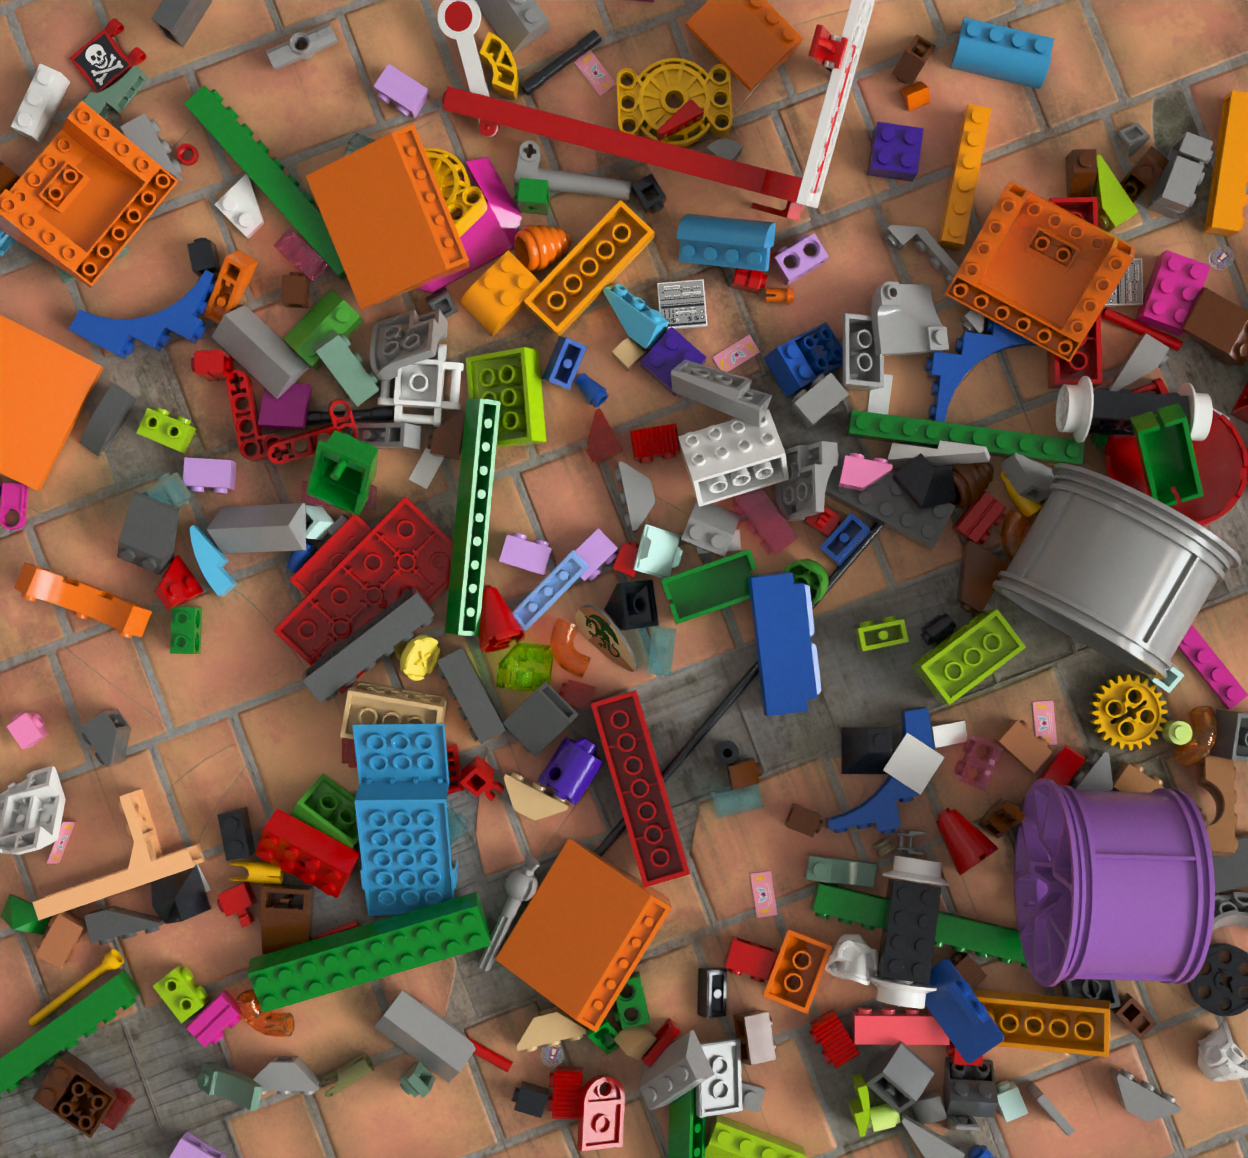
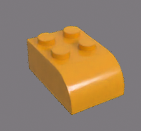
[460,250,540,337]

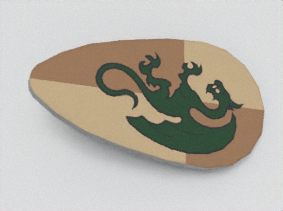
[575,605,638,672]

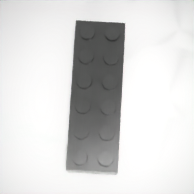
[825,440,956,551]
[302,586,435,703]

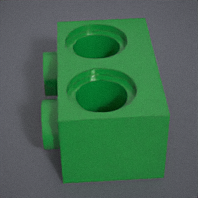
[170,607,202,654]
[614,972,650,1029]

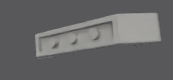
[884,225,984,333]

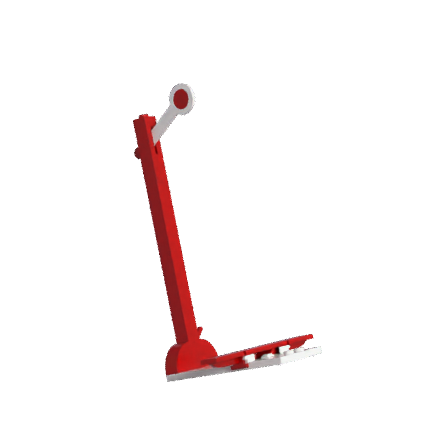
[437,0,875,221]

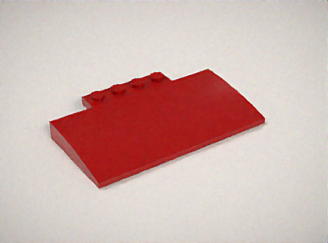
[273,495,453,694]

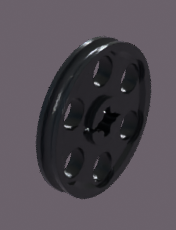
[1188,943,1248,1016]

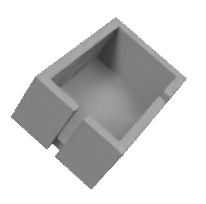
[1147,132,1213,219]

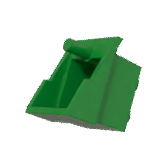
[306,430,379,516]

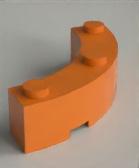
[14,562,152,638]

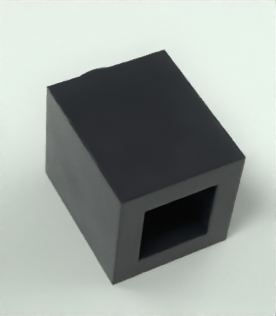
[187,238,221,276]
[512,1081,549,1118]

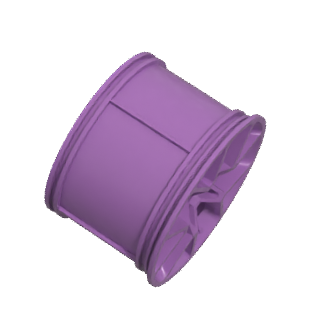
[1014,778,1215,987]

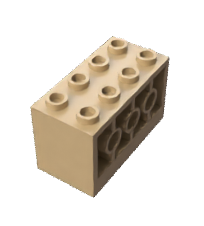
[340,681,448,739]

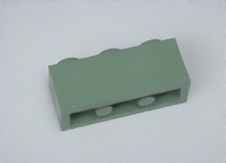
[311,330,379,407]

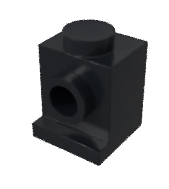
[632,173,666,214]

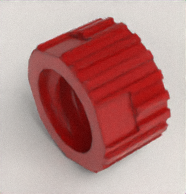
[176,143,199,166]

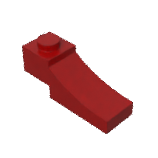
[1023,744,1085,802]

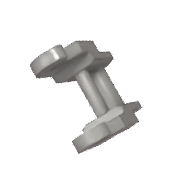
[895,830,927,855]

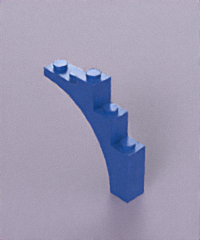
[68,270,218,359]
[925,318,1038,422]
[825,707,935,834]

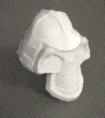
[825,934,878,985]
[1198,1019,1248,1082]

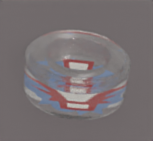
[1209,245,1234,270]
[540,1044,564,1068]

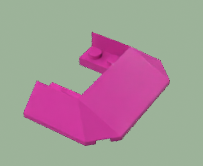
[417,157,522,294]

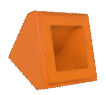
[900,81,930,112]

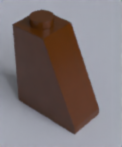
[957,540,1009,614]

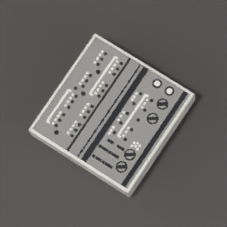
[1104,258,1143,307]
[657,279,707,330]

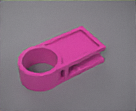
[0,482,28,530]

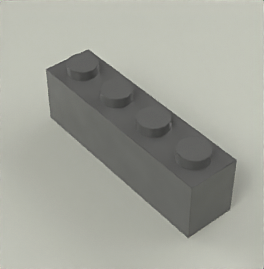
[436,647,507,744]

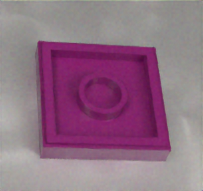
[257,383,312,430]

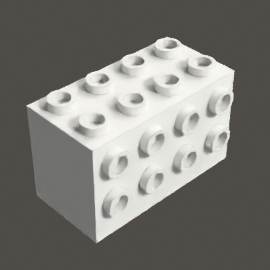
[678,409,789,507]

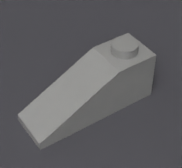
[1106,333,1170,392]
[348,423,421,450]
[899,1112,965,1158]

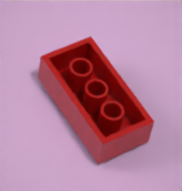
[255,808,361,899]

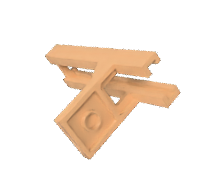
[32,789,205,920]

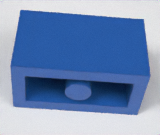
[542,336,587,390]
[820,513,871,567]

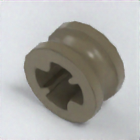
[872,836,896,857]

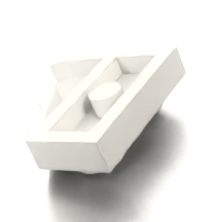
[214,174,265,239]

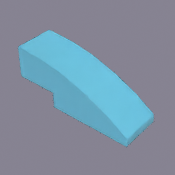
[189,525,238,597]

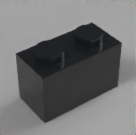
[217,807,256,861]

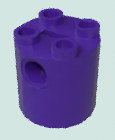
[537,736,604,805]

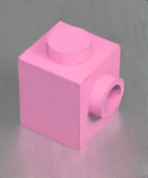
[6,711,50,750]

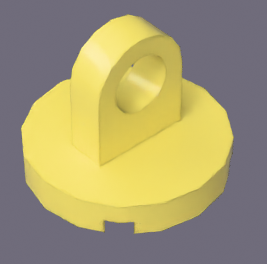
[395,635,440,681]

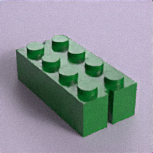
[1130,403,1204,506]
[660,549,759,625]

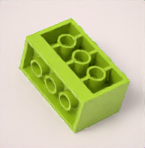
[911,609,1026,705]

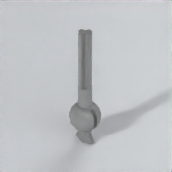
[478,855,540,972]

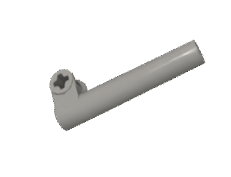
[514,140,631,200]

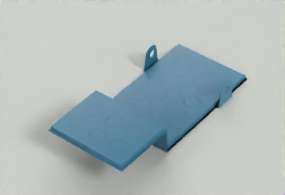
[352,723,458,916]

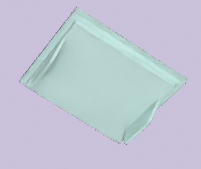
[633,524,683,579]

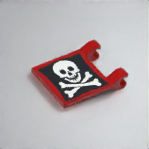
[70,18,147,93]

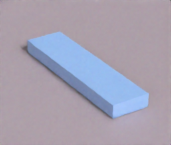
[512,550,590,631]

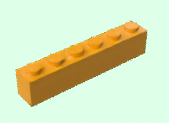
[1204,90,1248,237]
[937,104,992,251]

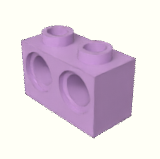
[773,233,829,285]

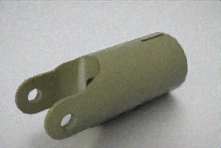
[321,1052,375,1097]

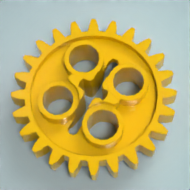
[1089,674,1168,751]

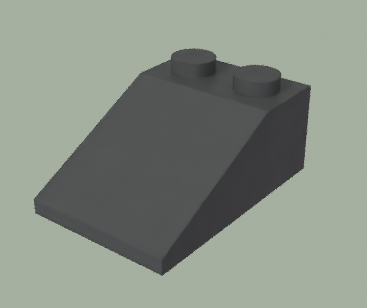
[117,491,180,575]
[1210,709,1248,761]

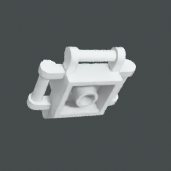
[377,344,464,427]

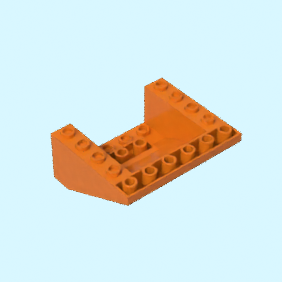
[0,101,178,288]
[306,124,470,310]
[945,180,1136,362]
[0,315,104,491]
[495,837,672,1032]

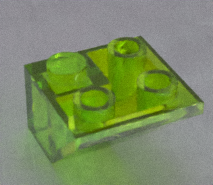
[496,642,555,691]

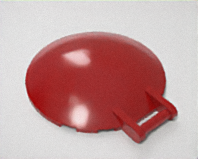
[1105,378,1248,526]

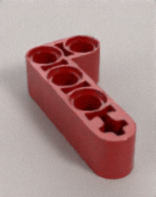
[226,370,288,462]
[266,398,358,465]

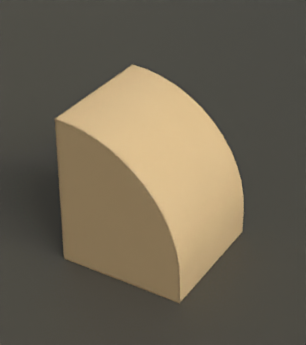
[612,337,647,371]
[613,1025,657,1061]

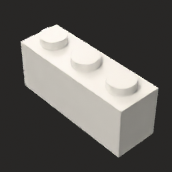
[11,64,70,144]

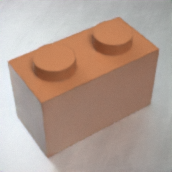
[994,719,1053,773]
[35,911,87,969]

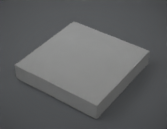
[1026,1081,1075,1136]

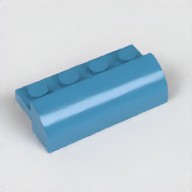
[950,17,1054,89]
[676,214,776,271]

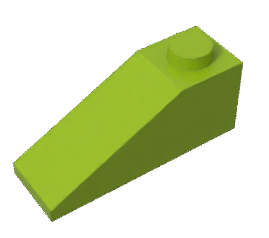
[1093,154,1139,232]

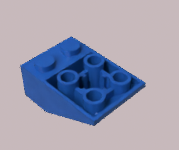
[763,322,843,398]

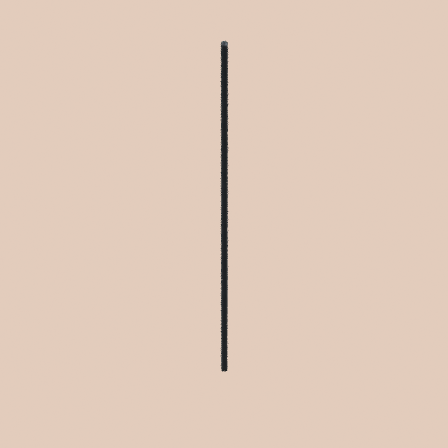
[594,522,884,857]

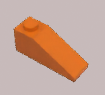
[204,250,258,325]

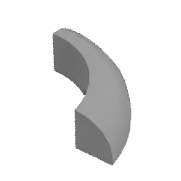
[1213,892,1248,930]

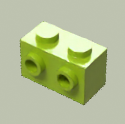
[137,406,196,454]
[854,615,909,652]
[153,964,210,1024]

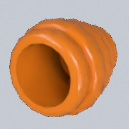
[514,225,571,271]

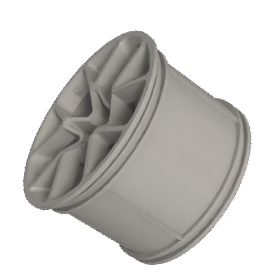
[992,463,1241,680]

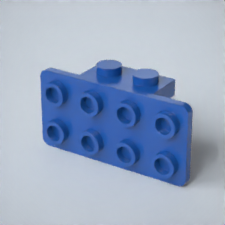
[925,958,1004,1063]

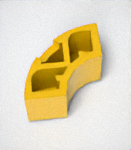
[480,31,519,100]

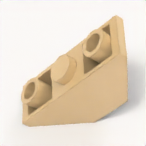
[503,771,569,821]
[517,1007,586,1052]

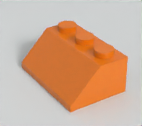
[763,929,833,1014]

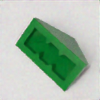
[0,894,52,935]
[586,1019,620,1055]

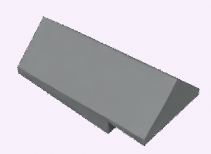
[212,305,310,399]
[671,360,772,428]
[207,503,306,554]
[374,990,476,1083]

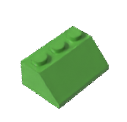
[283,289,364,371]
[290,774,359,849]

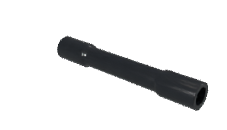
[520,30,602,96]
[306,406,394,426]

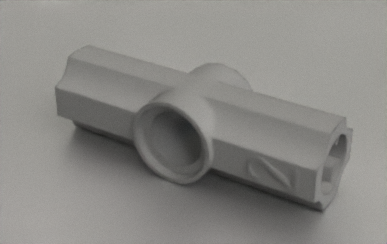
[266,22,338,71]

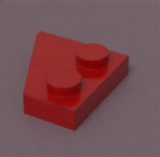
[154,555,204,610]

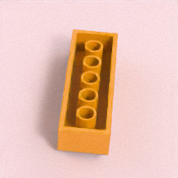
[524,200,655,338]
[972,989,1110,1057]

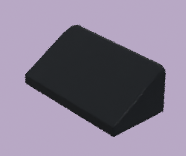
[697,968,727,1018]

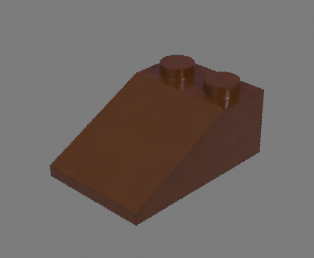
[1180,287,1248,366]

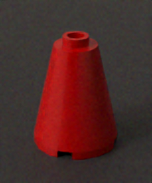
[478,585,525,653]
[936,807,998,875]

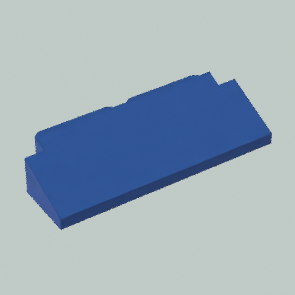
[748,571,821,716]

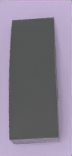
[79,383,137,456]

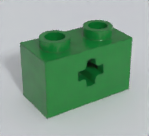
[514,178,550,215]

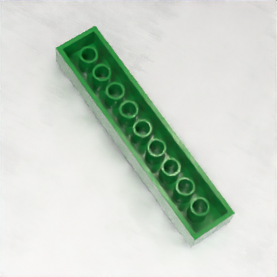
[247,892,491,1013]

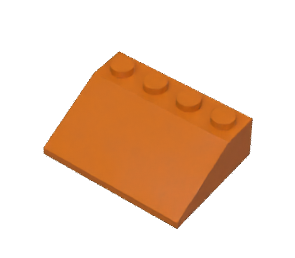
[685,0,804,91]

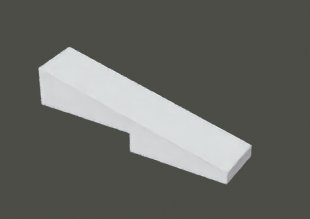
[888,441,990,469]

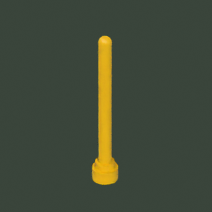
[28,949,124,1027]

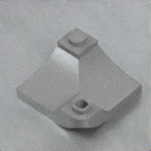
[871,282,949,356]
[370,309,448,381]
[775,441,839,522]

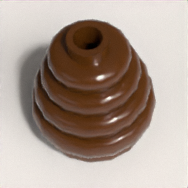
[948,462,994,508]

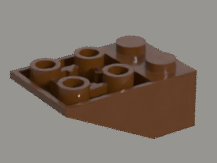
[260,884,314,954]
[32,1052,117,1138]

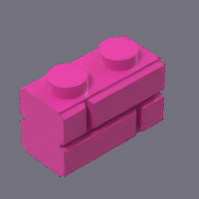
[186,990,243,1047]

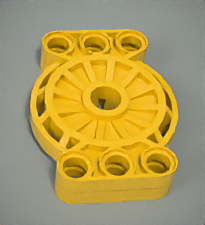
[616,58,732,147]
[424,148,488,237]

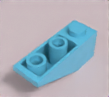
[603,284,669,349]

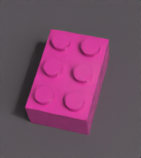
[1135,250,1211,336]

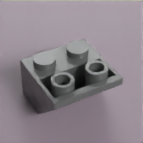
[80,709,131,767]
[866,1041,935,1113]
[943,1058,998,1118]

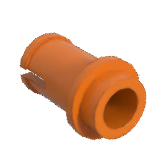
[766,286,794,305]

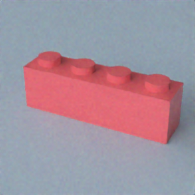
[852,1007,950,1045]

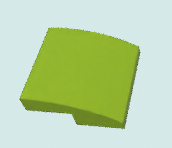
[848,1073,870,1137]

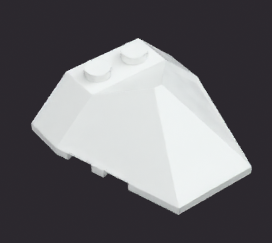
[0,766,66,855]

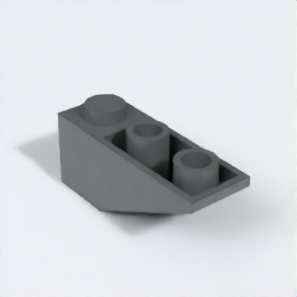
[84,906,165,945]

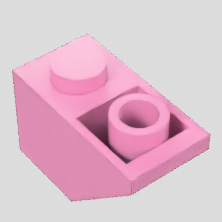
[838,453,893,491]

